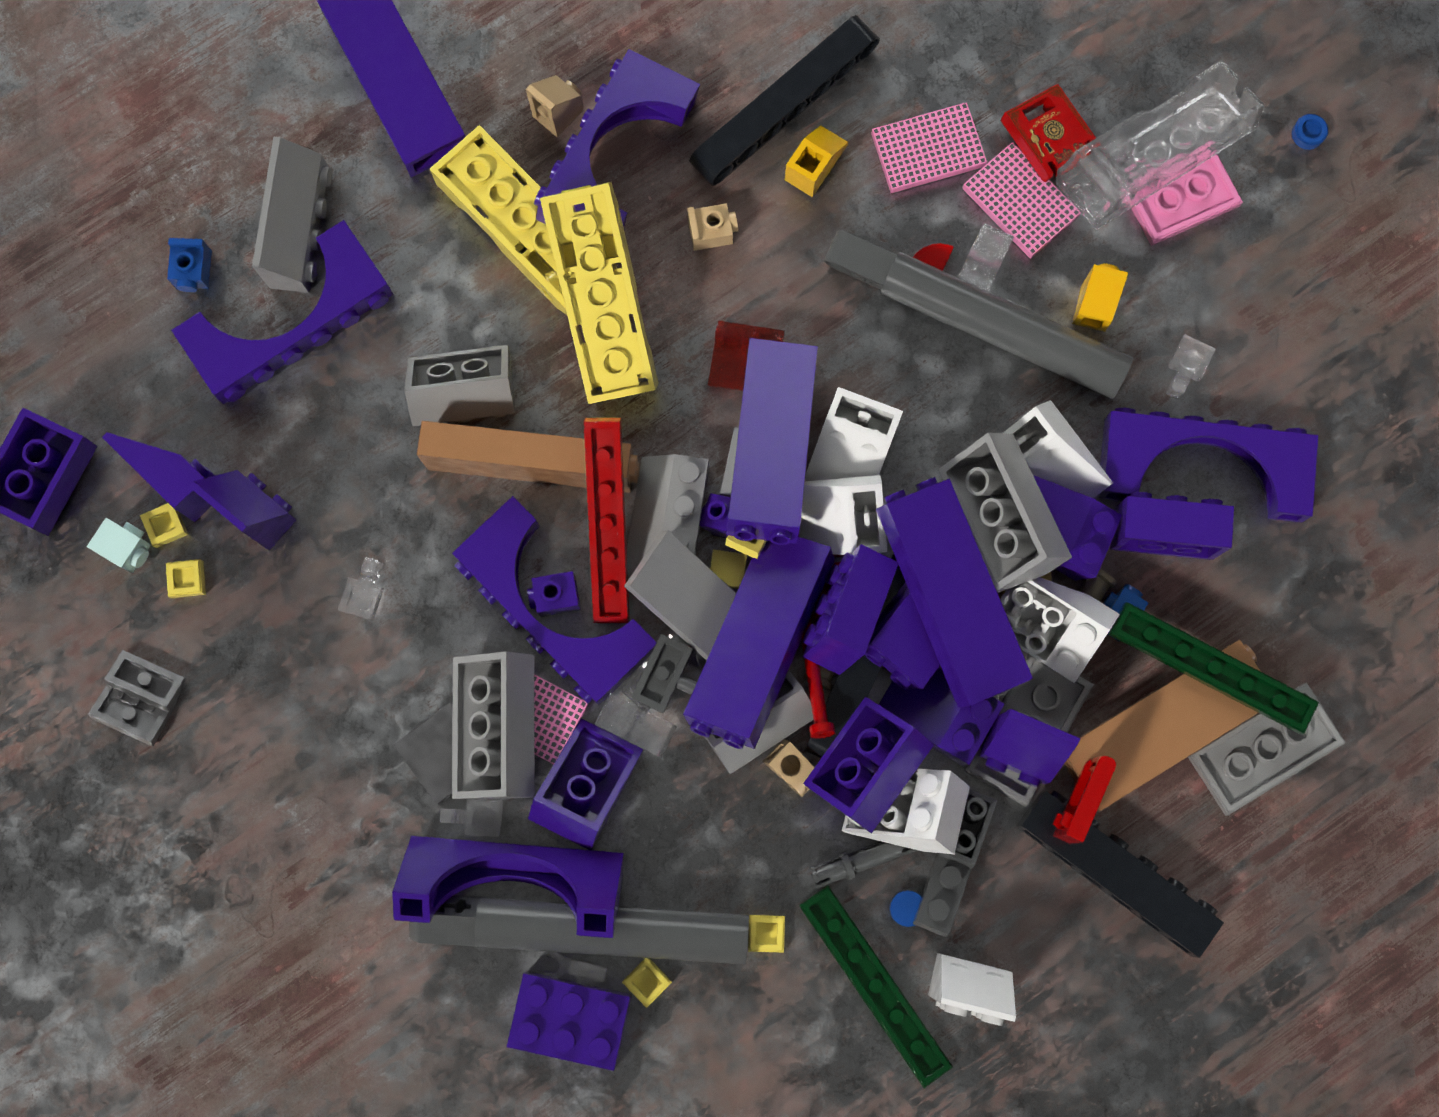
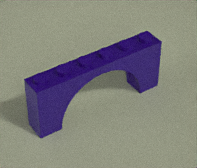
[534,49,700,228]
[171,220,394,404]
[1097,407,1318,523]
[452,496,657,705]
[392,836,624,938]

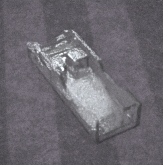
[1056,60,1265,230]

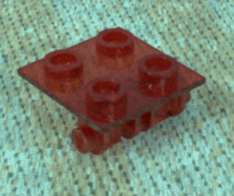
[708,321,785,391]

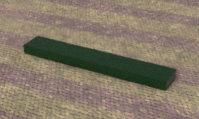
[1109,602,1319,735]
[799,885,953,1088]

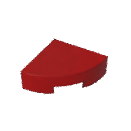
[913,243,954,271]

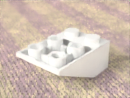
[805,387,903,481]
[1003,400,1113,498]
[798,475,887,555]
[1000,577,1120,683]
[842,768,970,855]
[928,953,1016,1026]

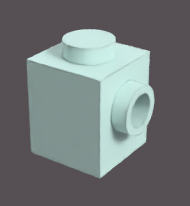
[87,518,152,573]

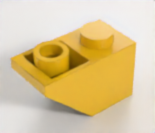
[785,125,848,197]
[1072,263,1128,332]

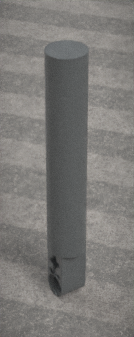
[823,230,1133,399]
[409,896,749,965]

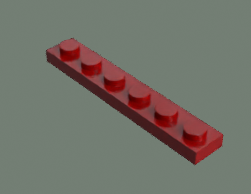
[584,418,629,623]

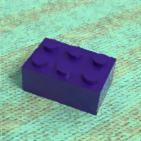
[0,408,98,536]
[1110,492,1234,560]
[802,544,898,675]
[803,696,934,834]
[507,971,632,1071]

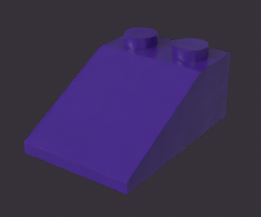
[102,432,215,522]
[189,470,296,551]
[1033,475,1122,581]
[878,668,1005,767]
[979,709,1080,788]
[528,718,643,850]

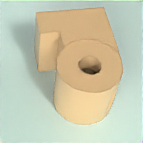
[763,739,815,797]

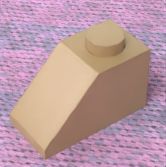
[526,75,584,137]

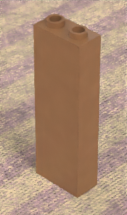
[417,421,640,493]
[1064,640,1267,811]

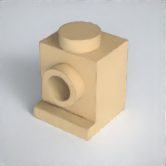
[687,203,738,251]

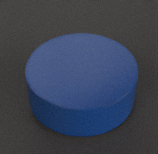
[1292,114,1328,150]
[889,890,922,927]

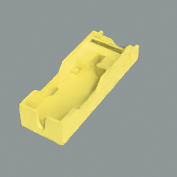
[430,125,617,315]
[540,182,659,404]

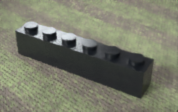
[1016,790,1224,958]

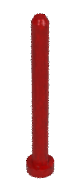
[801,615,835,738]

